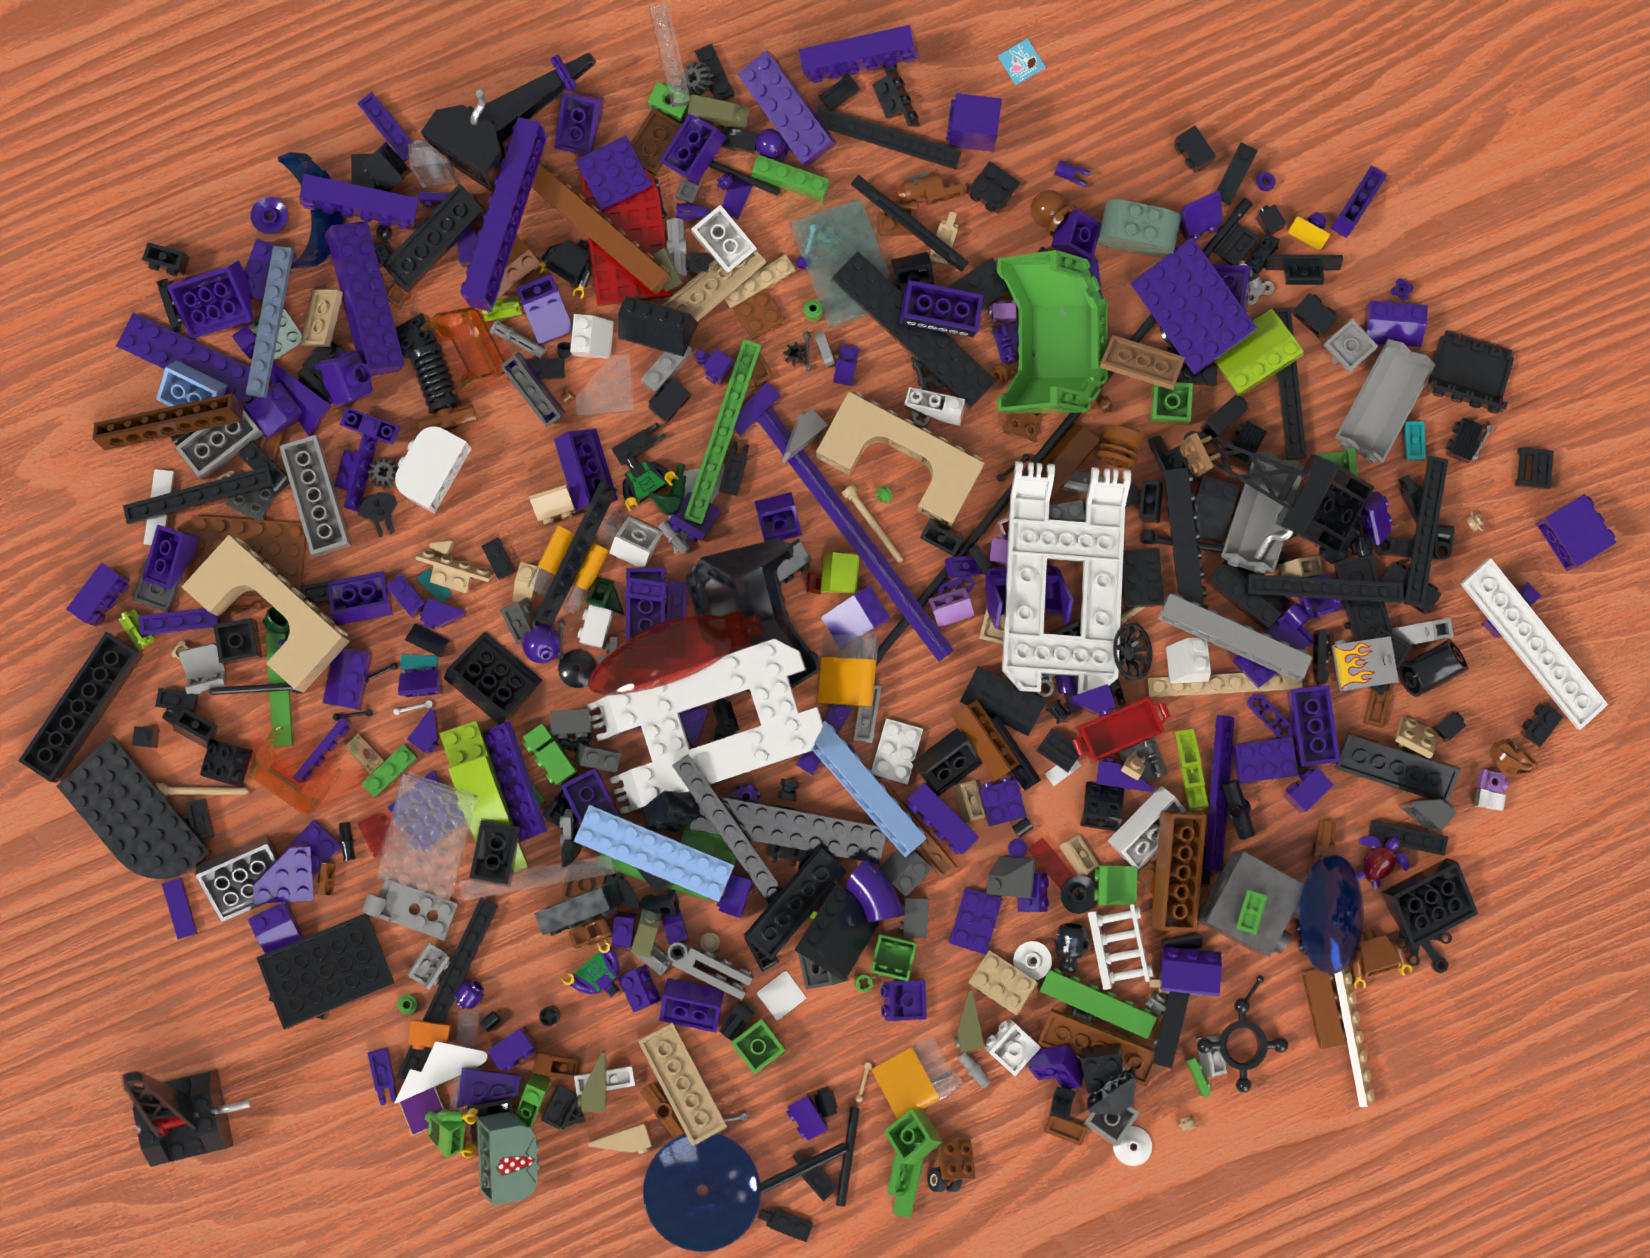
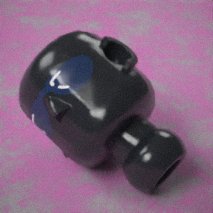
[1055,923,1090,972]

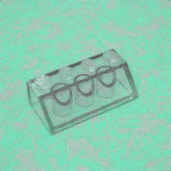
[408,140,460,187]

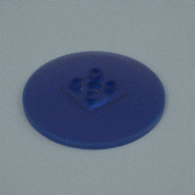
[1299,855,1364,974]
[643,1133,761,1252]

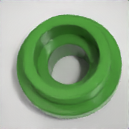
[876,485,893,504]
[397,995,417,1015]

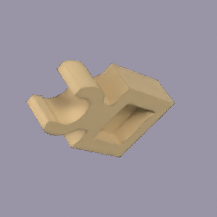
[1121,751,1146,781]

